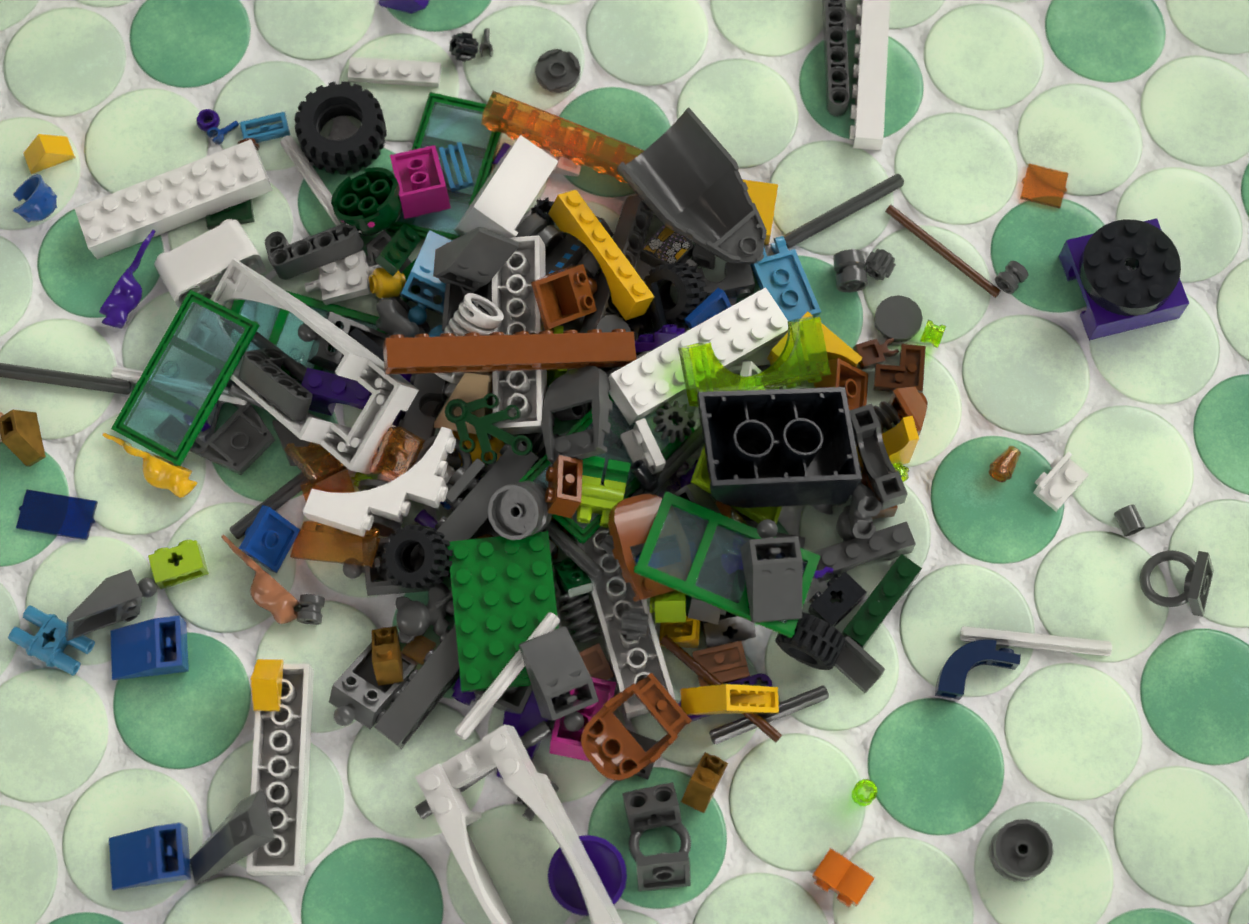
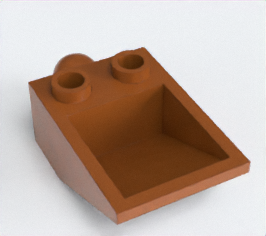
[531,264,597,330]

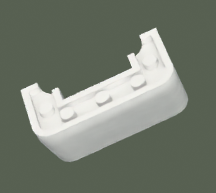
[154,219,266,309]

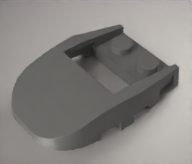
[541,366,612,464]

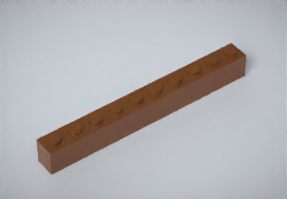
[383,329,636,375]

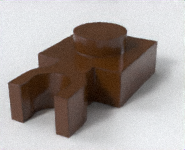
[853,338,899,370]

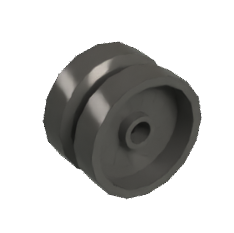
[516,213,564,258]
[488,481,552,540]
[989,819,1053,882]

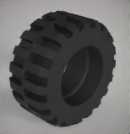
[294,81,387,174]

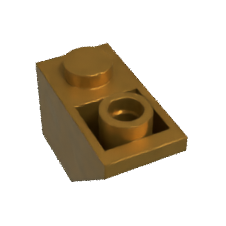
[0,409,46,466]
[372,626,403,686]
[681,752,728,813]

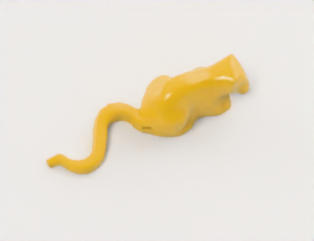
[102,433,197,498]

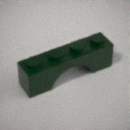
[842,553,922,649]

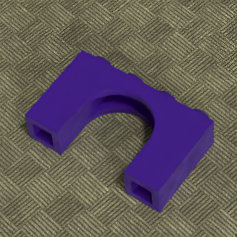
[301,367,406,434]

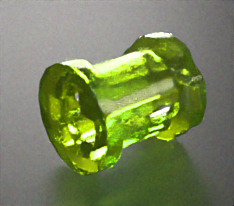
[852,779,877,806]

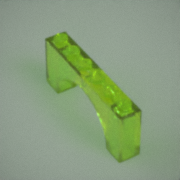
[678,316,831,407]

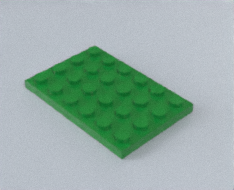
[448,531,559,693]

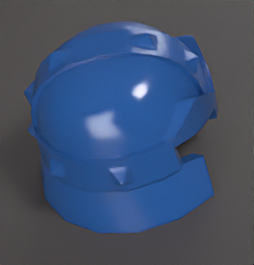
[13,174,57,223]

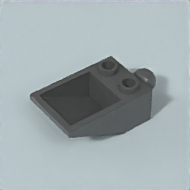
[433,227,519,291]
[298,312,389,372]
[740,519,802,623]
[343,538,442,596]
[65,569,157,641]
[518,626,599,732]
[329,642,418,729]

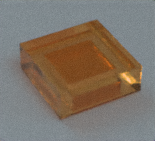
[401,635,436,666]

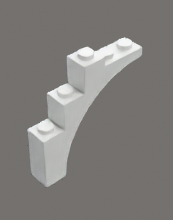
[303,427,456,537]

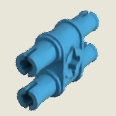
[8,605,95,676]

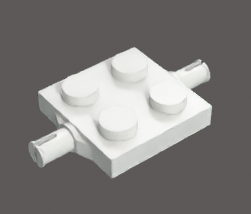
[305,250,381,305]

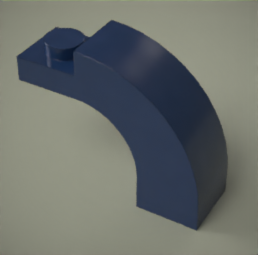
[935,639,1021,700]

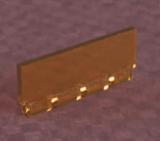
[290,521,380,567]

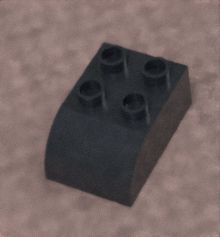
[697,387,862,508]

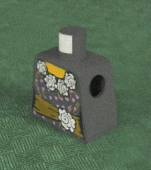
[640,225,699,268]

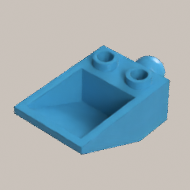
[400,230,452,325]

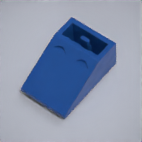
[110,616,189,680]
[109,822,191,891]

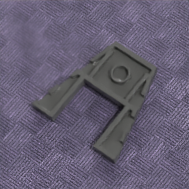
[154,369,275,475]

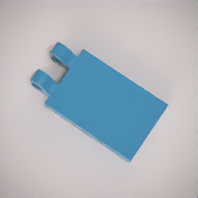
[750,236,821,324]

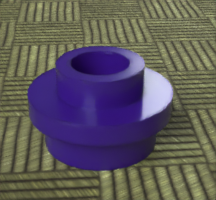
[196,109,220,132]

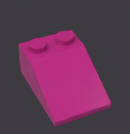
[390,145,451,219]
[549,677,617,762]

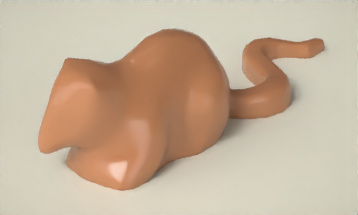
[221,534,299,624]

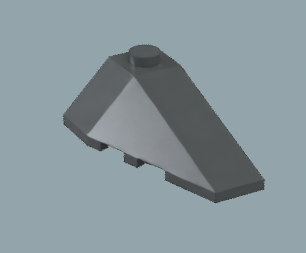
[190,790,275,884]

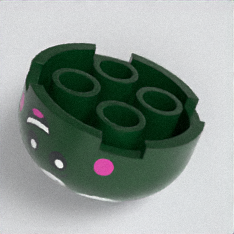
[331,167,403,236]

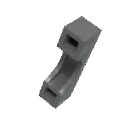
[850,403,908,510]
[813,521,916,583]

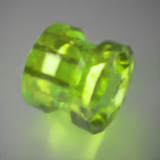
[920,320,946,348]

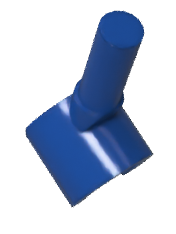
[207,121,239,144]

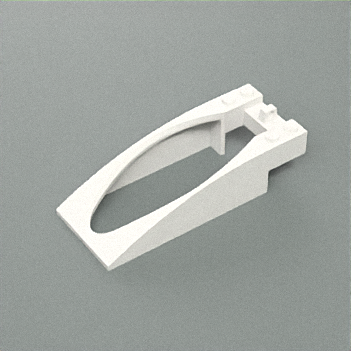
[187,259,419,475]
[415,725,623,924]

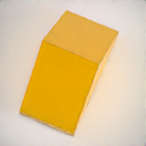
[23,134,75,174]
[659,616,700,649]
[251,659,284,711]

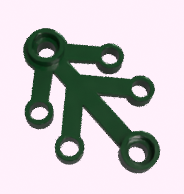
[445,393,532,465]

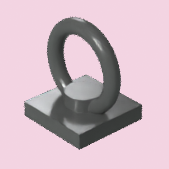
[412,435,485,507]
[1140,550,1214,617]
[629,823,691,892]

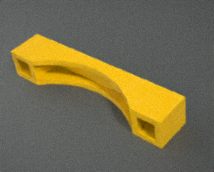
[548,190,654,320]

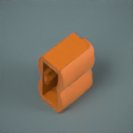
[812,848,875,907]

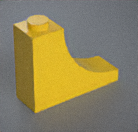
[742,179,778,245]
[767,311,862,374]
[856,416,919,473]
[680,684,779,715]

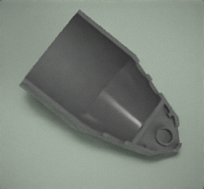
[616,107,766,264]

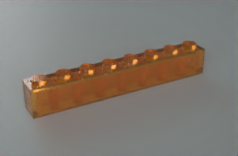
[481,91,644,183]

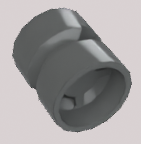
[833,249,868,293]

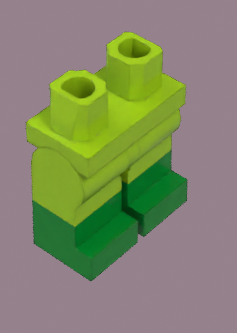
[576,456,631,528]

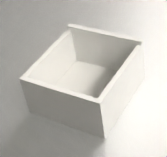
[454,135,558,238]

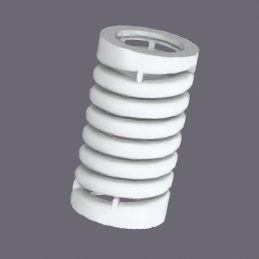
[435,293,504,384]

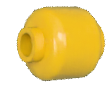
[369,267,406,299]

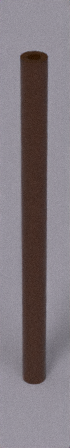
[885,205,1001,298]
[660,635,782,743]

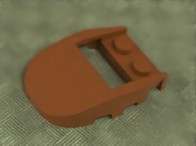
[608,494,691,602]
[581,673,692,780]

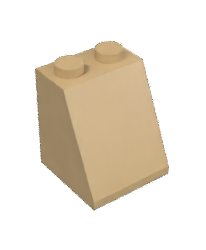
[434,371,493,434]

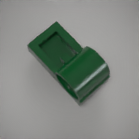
[553,558,594,598]

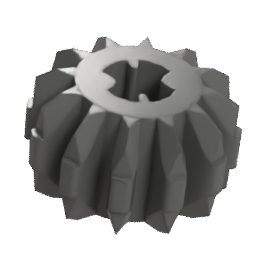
[653,401,696,444]

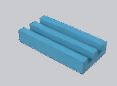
[240,111,290,143]
[439,142,474,192]

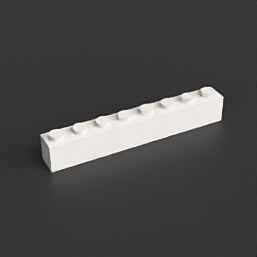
[849,0,890,150]

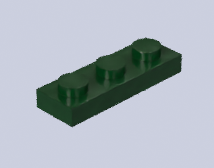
[375,223,422,276]

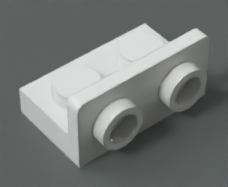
[620,418,666,474]
[1033,451,1089,512]

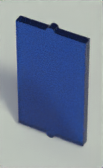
[16,490,98,540]

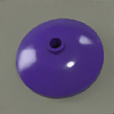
[548,835,627,916]

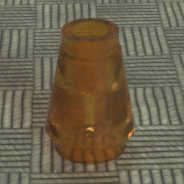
[989,446,1021,482]

